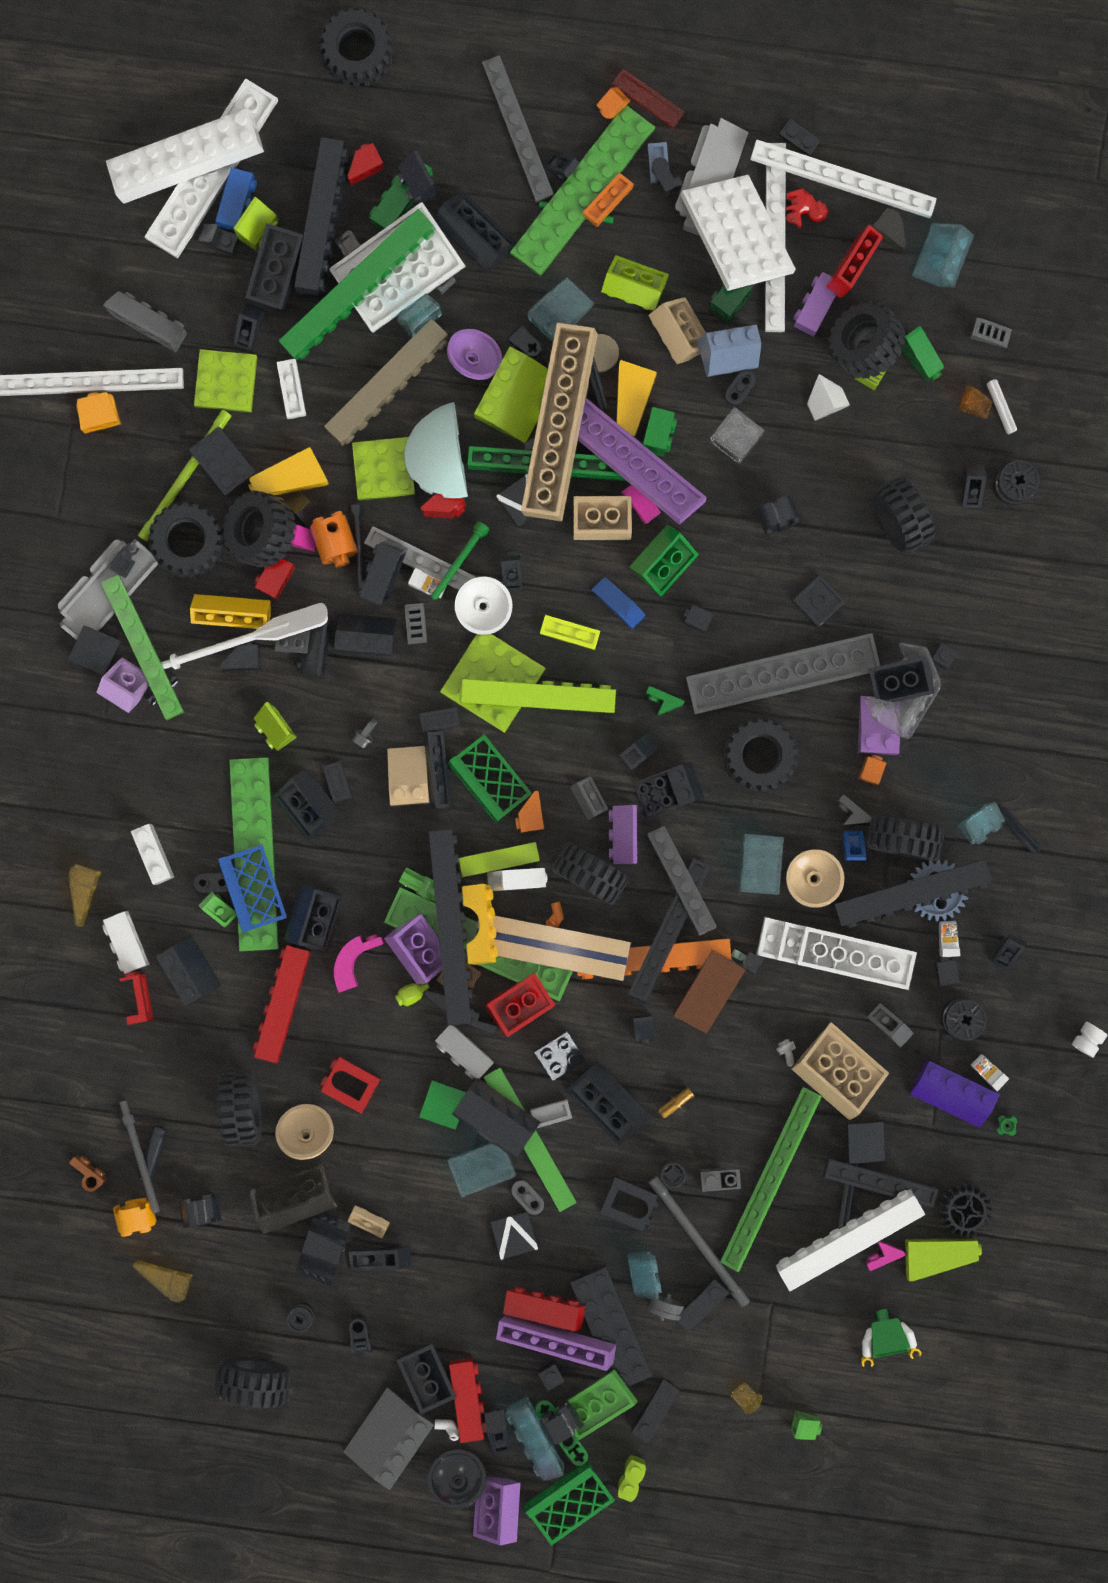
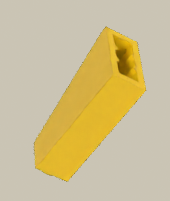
[617,360,657,438]
[248,447,329,496]

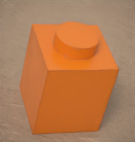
[597,87,630,119]
[858,755,886,785]

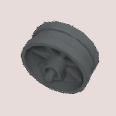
[647,1294,684,1321]

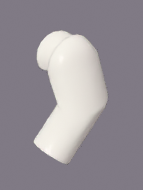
[435,1419,460,1441]

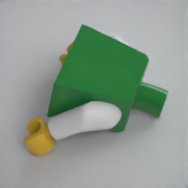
[861,1309,921,1367]

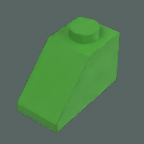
[791,1410,822,1440]

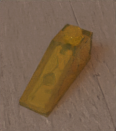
[69,864,101,927]
[133,1260,193,1302]

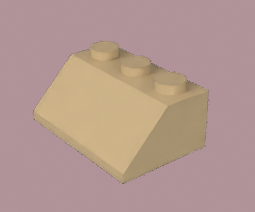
[649,297,706,364]
[574,496,632,540]

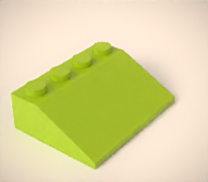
[474,347,548,444]

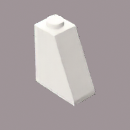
[487,868,547,891]

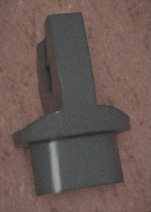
[353,719,378,748]

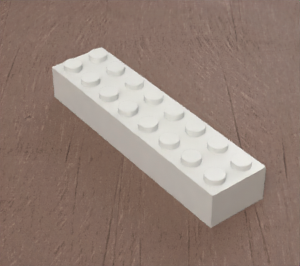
[106,108,264,204]

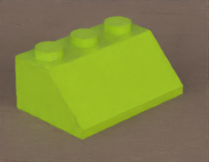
[601,255,669,311]

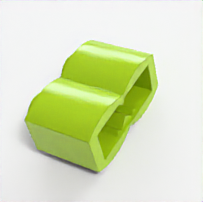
[618,1455,646,1502]

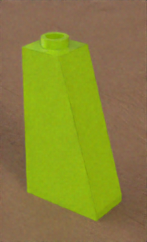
[905,1238,982,1281]

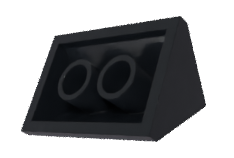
[869,656,934,706]

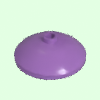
[447,329,502,380]

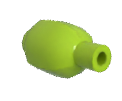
[395,983,430,1006]

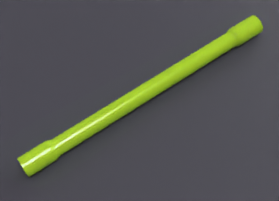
[138,409,232,542]

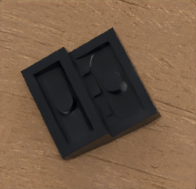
[846,1121,885,1163]

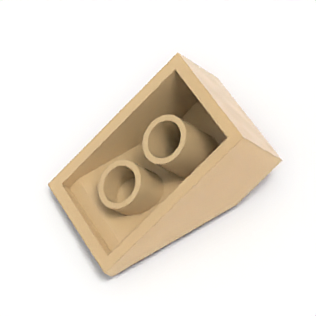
[387,746,430,806]

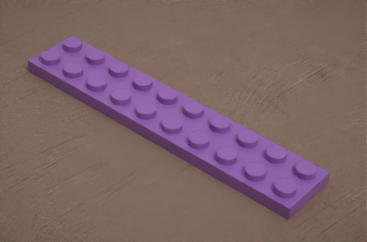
[578,398,707,525]

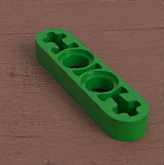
[535,1399,588,1466]

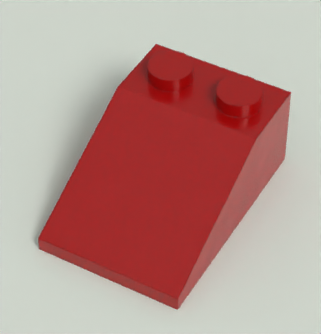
[483,973,555,1037]

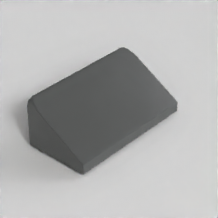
[571,776,609,820]

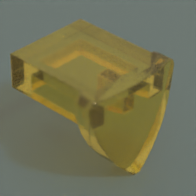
[730,1381,762,1414]

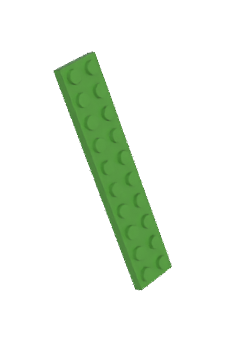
[510,105,655,277]
[230,758,279,951]
[384,887,573,1002]

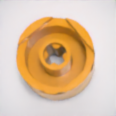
[113,1198,157,1237]

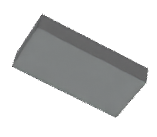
[530,1099,572,1128]

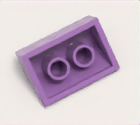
[609,805,637,864]
[384,914,442,984]
[473,1477,520,1545]

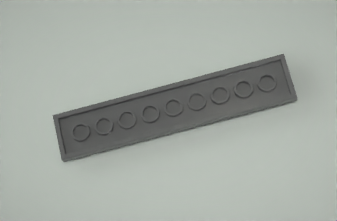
[686,633,880,715]

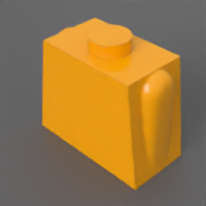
[76,392,121,433]

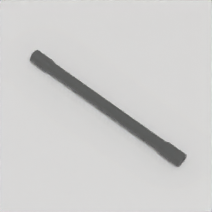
[648,1176,750,1308]

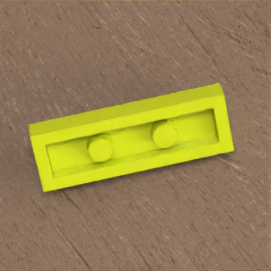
[540,615,600,650]

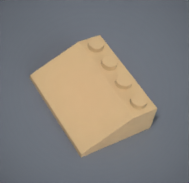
[792,1022,889,1120]

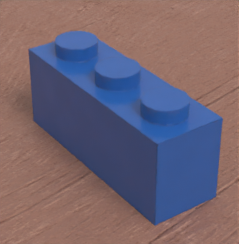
[215,167,257,232]

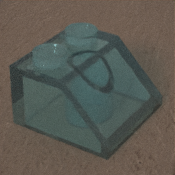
[397,293,442,338]
[958,802,1005,845]

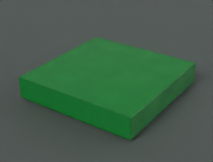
[419,1080,467,1130]

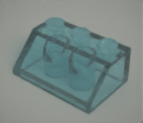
[912,223,974,288]

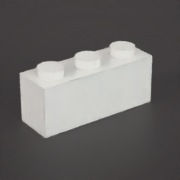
[131,824,174,885]
[103,911,150,974]

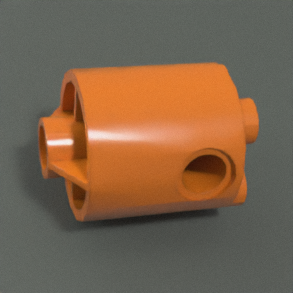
[310,511,358,568]

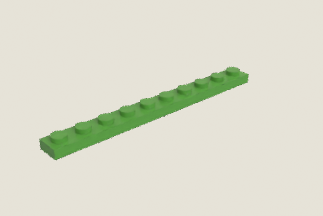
[720,1087,822,1272]

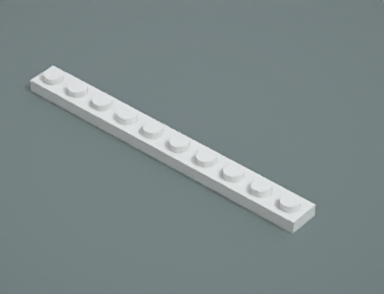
[750,140,937,218]
[765,143,786,332]
[0,368,184,396]

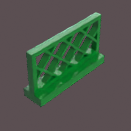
[448,735,532,824]
[524,1460,615,1546]

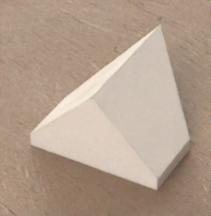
[807,374,850,421]

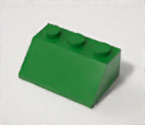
[630,525,699,597]

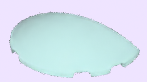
[404,402,468,498]

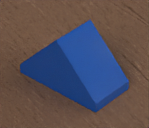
[843,831,866,861]

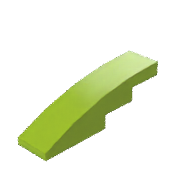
[459,842,540,878]

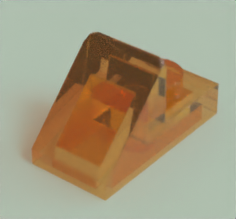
[959,386,993,419]

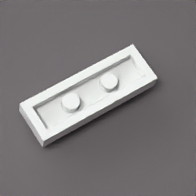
[277,359,306,419]

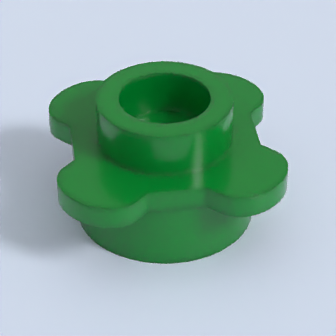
[997,1115,1017,1136]

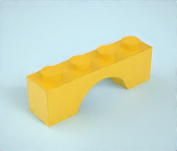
[462,884,498,965]

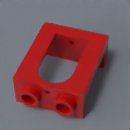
[120,971,154,1025]
[320,1056,381,1114]

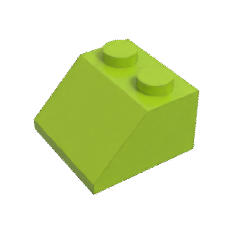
[234,197,279,252]

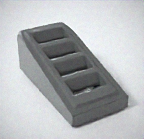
[970,317,1012,348]
[404,603,427,644]

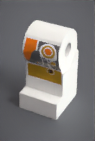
[408,568,446,599]
[939,921,960,957]
[971,1054,1009,1091]

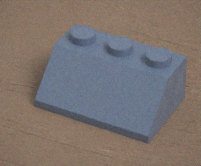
[697,325,761,377]

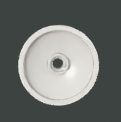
[455,577,512,635]

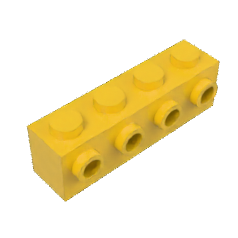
[190,594,271,629]

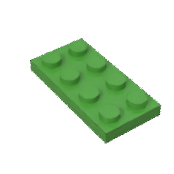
[556,1370,638,1440]

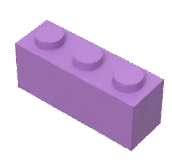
[793,272,836,337]

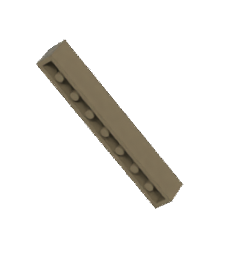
[324,318,449,446]

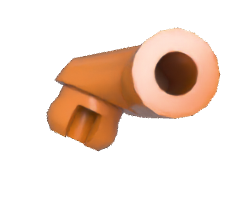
[546,902,564,928]

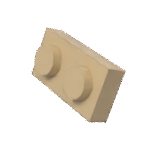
[347,1206,390,1238]

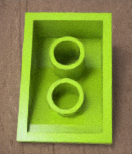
[254,702,297,751]

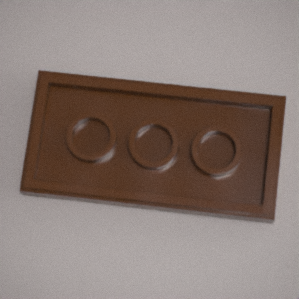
[673,950,746,1034]

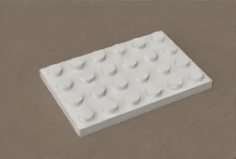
[680,175,796,291]
[329,202,466,332]

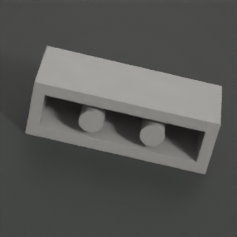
[435,1025,494,1080]

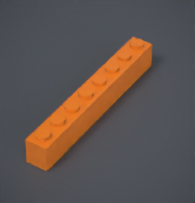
[577,939,732,979]

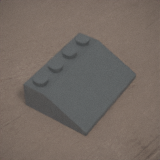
[344,1387,435,1490]

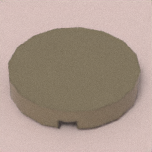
[594,334,619,373]

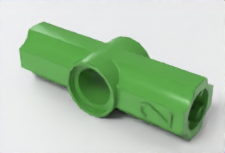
[399,868,435,901]

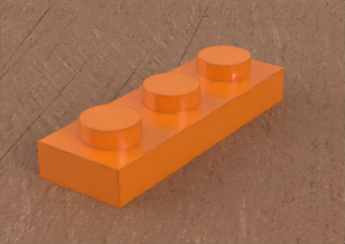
[582,173,634,227]

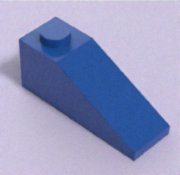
[592,577,646,631]

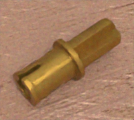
[658,1087,695,1118]

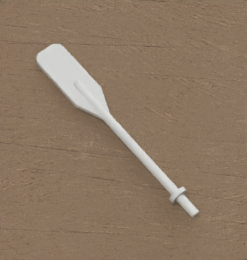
[161,603,328,670]

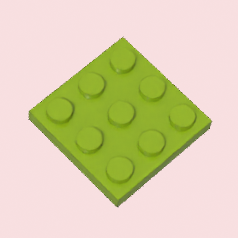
[194,349,257,413]
[352,437,415,500]

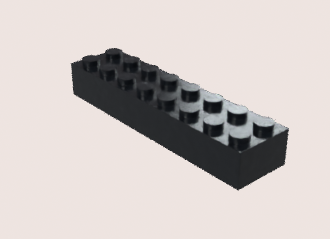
[295,137,350,300]

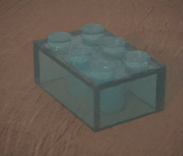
[739,834,784,895]
[448,1142,516,1197]

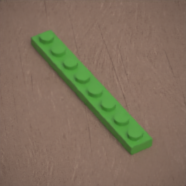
[101,575,184,720]

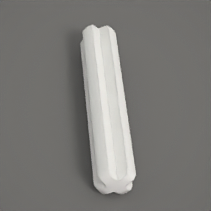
[987,379,1017,434]

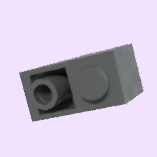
[699,1168,741,1192]

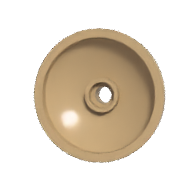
[786,850,844,907]
[276,1104,334,1160]

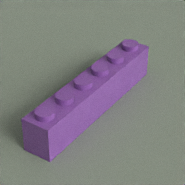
[496,1315,616,1371]

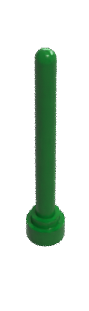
[431,521,490,600]

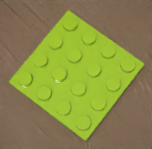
[440,634,546,733]

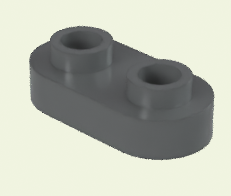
[512,1180,544,1215]

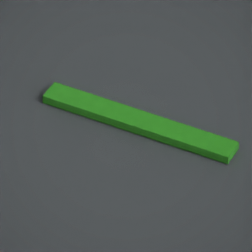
[484,1067,577,1212]

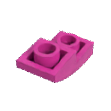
[621,485,661,524]

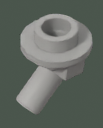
[776,1039,796,1067]

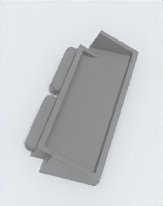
[675,118,748,236]
[58,539,158,640]

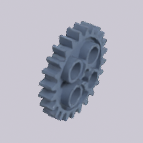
[907,859,968,921]

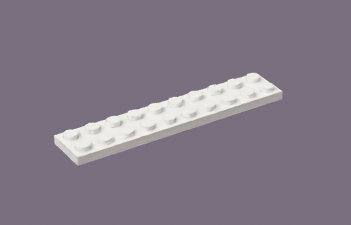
[145,79,278,259]

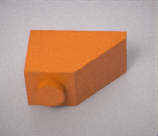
[515,791,544,833]

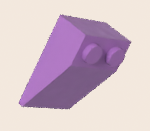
[858,696,900,755]

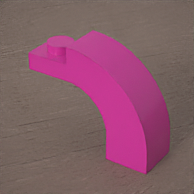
[334,934,385,992]

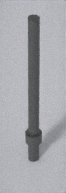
[119,1101,160,1214]

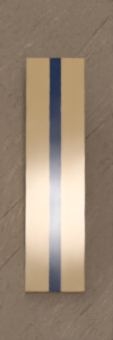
[475,916,631,981]

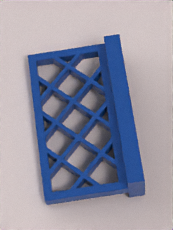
[218,845,287,933]

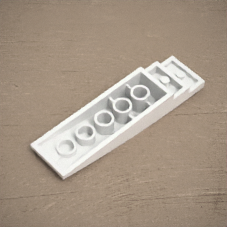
[756,917,917,990]

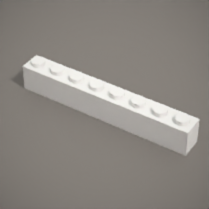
[776,1189,925,1291]

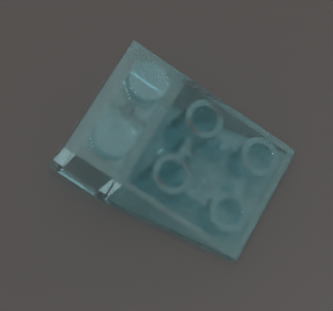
[527,278,594,342]
[627,1250,662,1299]

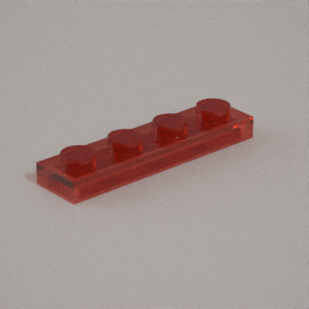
[612,68,685,129]

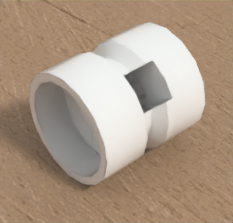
[1071,1022,1107,1058]

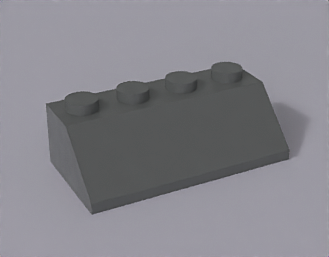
[103,291,187,353]

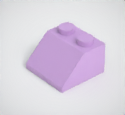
[96,658,149,713]

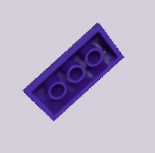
[910,1060,1000,1128]

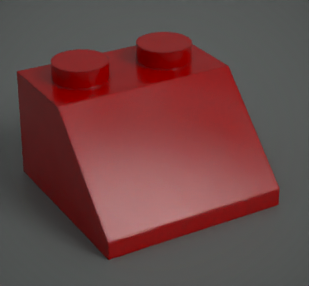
[421,493,466,518]

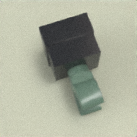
[731,949,764,974]

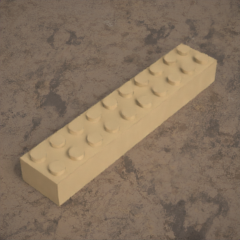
[521,323,598,522]

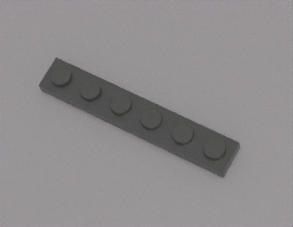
[647,826,717,936]

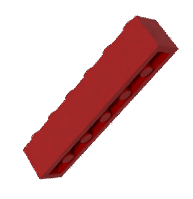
[253,945,311,1064]

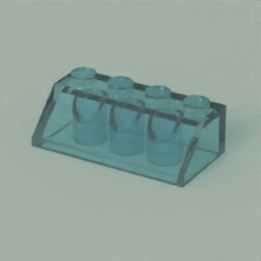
[505,1396,564,1481]

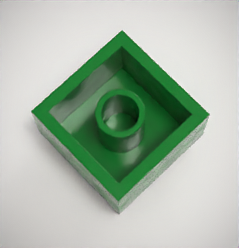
[643,407,677,457]

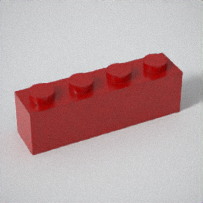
[826,225,884,298]
[503,1287,585,1331]
[449,1358,487,1443]

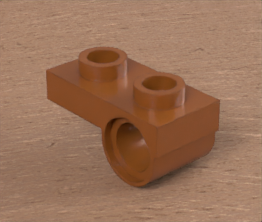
[69,1155,108,1191]

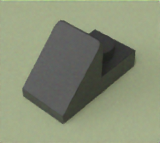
[837,794,872,825]

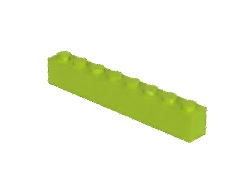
[460,676,616,713]

